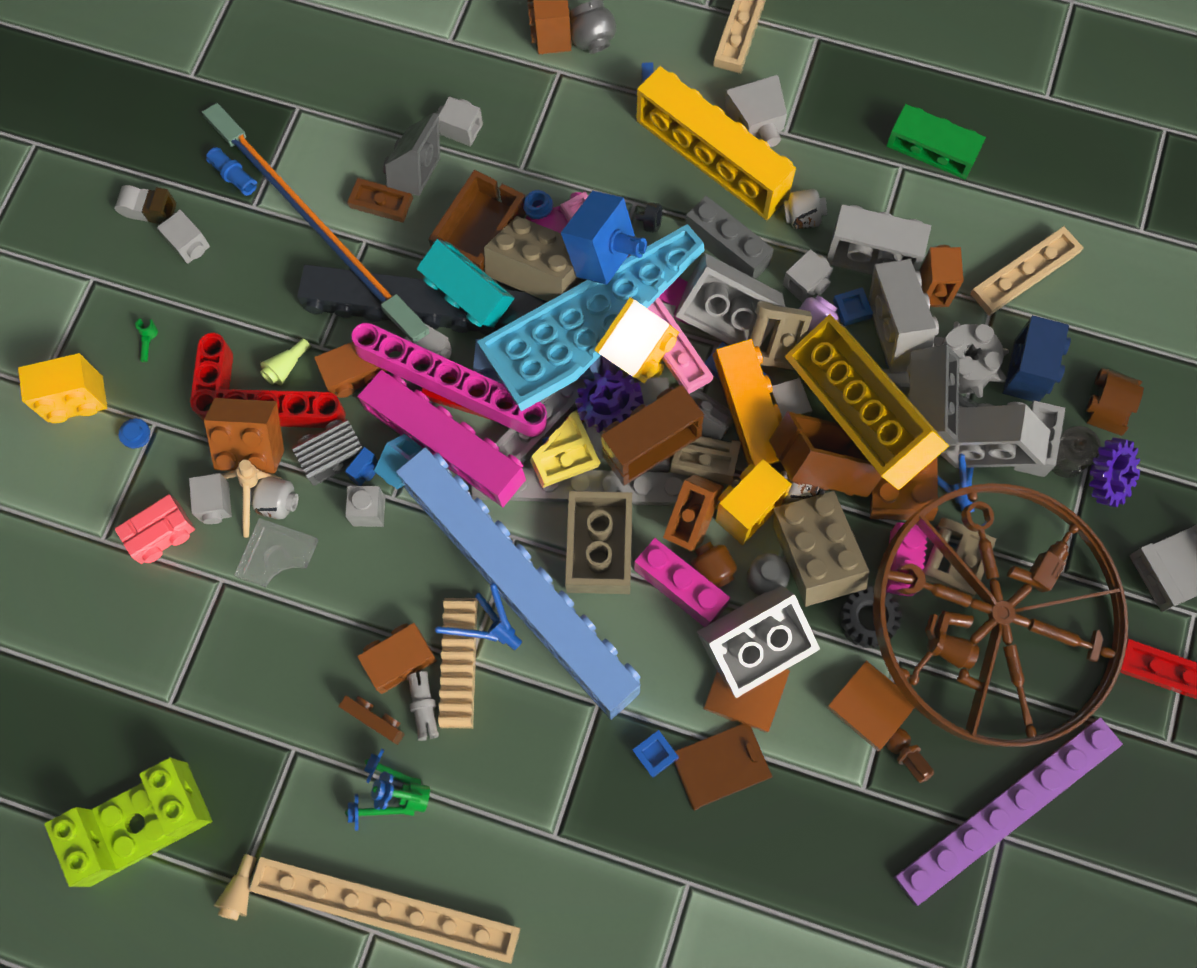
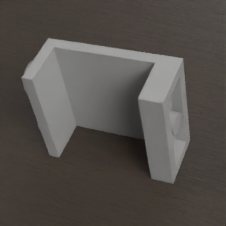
[1129,524,1197,612]

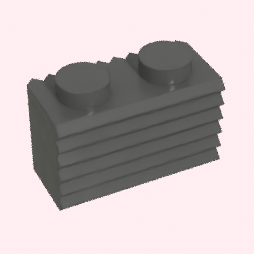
[292,419,363,486]

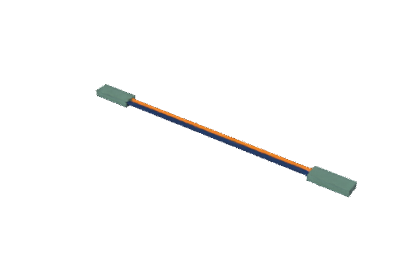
[202,103,430,343]

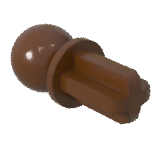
[885,728,934,783]

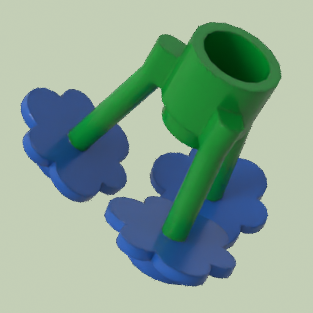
[345,748,430,831]

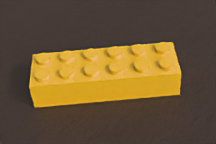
[637,66,796,221]
[784,314,949,490]

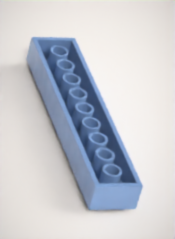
[396,447,641,720]

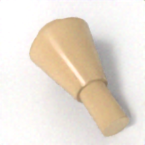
[214,854,257,921]

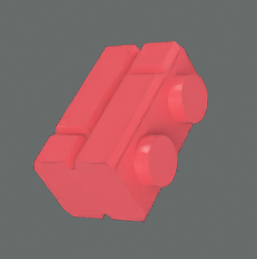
[115,494,195,564]

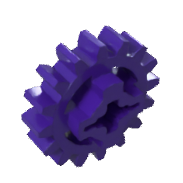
[575,370,644,433]
[1089,437,1140,507]

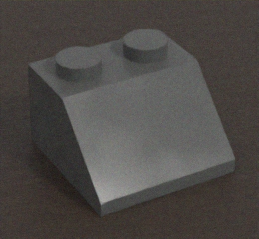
[383,113,440,196]

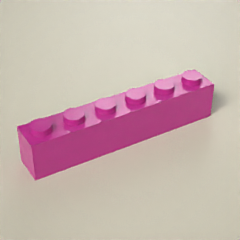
[357,370,526,508]

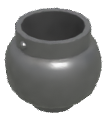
[569,0,616,54]

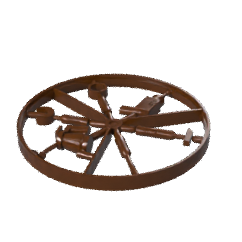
[873,483,1128,746]

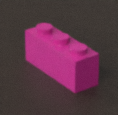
[634,538,730,627]

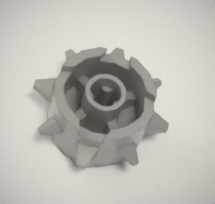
[933,321,1009,398]

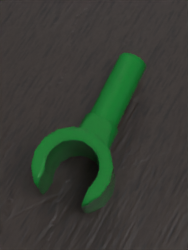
[135,319,158,362]

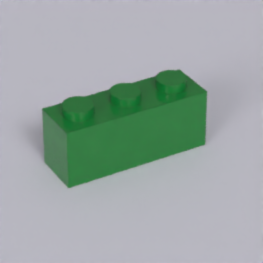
[886,104,986,180]

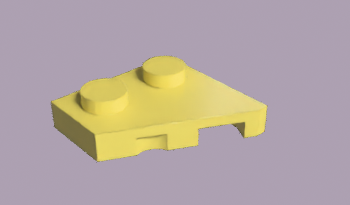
[530,411,601,488]

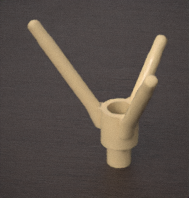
[221,460,282,538]

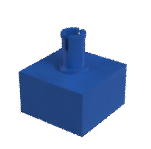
[561,190,647,285]

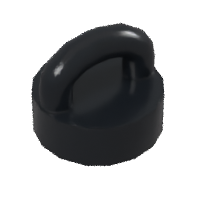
[633,202,663,233]

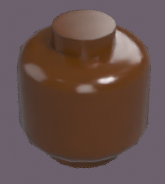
[690,541,737,588]

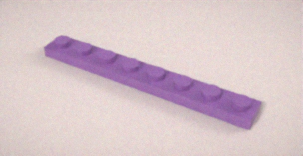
[894,717,1123,906]

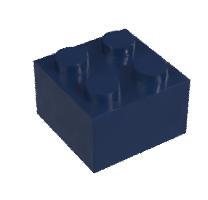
[1002,315,1071,402]

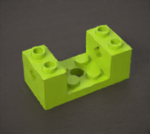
[44,758,213,887]

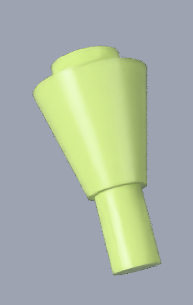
[260,338,311,385]

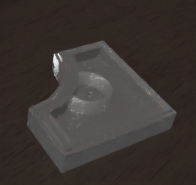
[234,518,319,588]

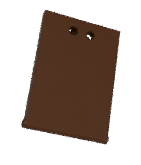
[674,724,772,810]

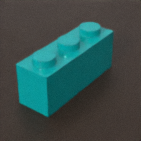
[416,239,515,327]

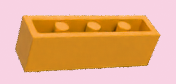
[712,339,782,466]

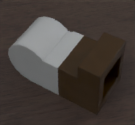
[115,185,177,224]

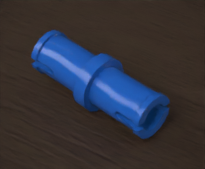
[206,147,257,196]

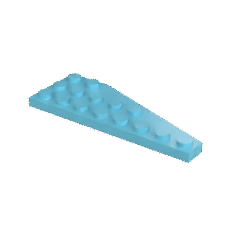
[477,224,705,411]

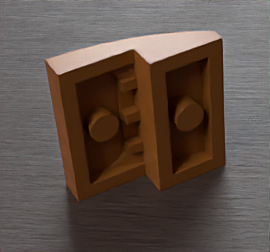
[827,660,915,752]
[703,669,790,733]

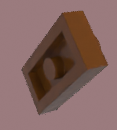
[347,178,413,223]
[338,696,405,745]

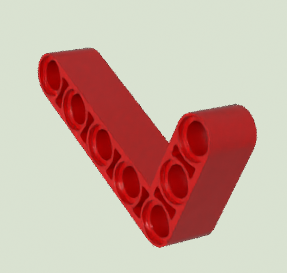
[190,333,346,428]

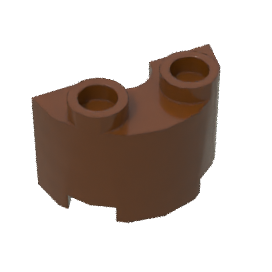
[1086,368,1144,436]

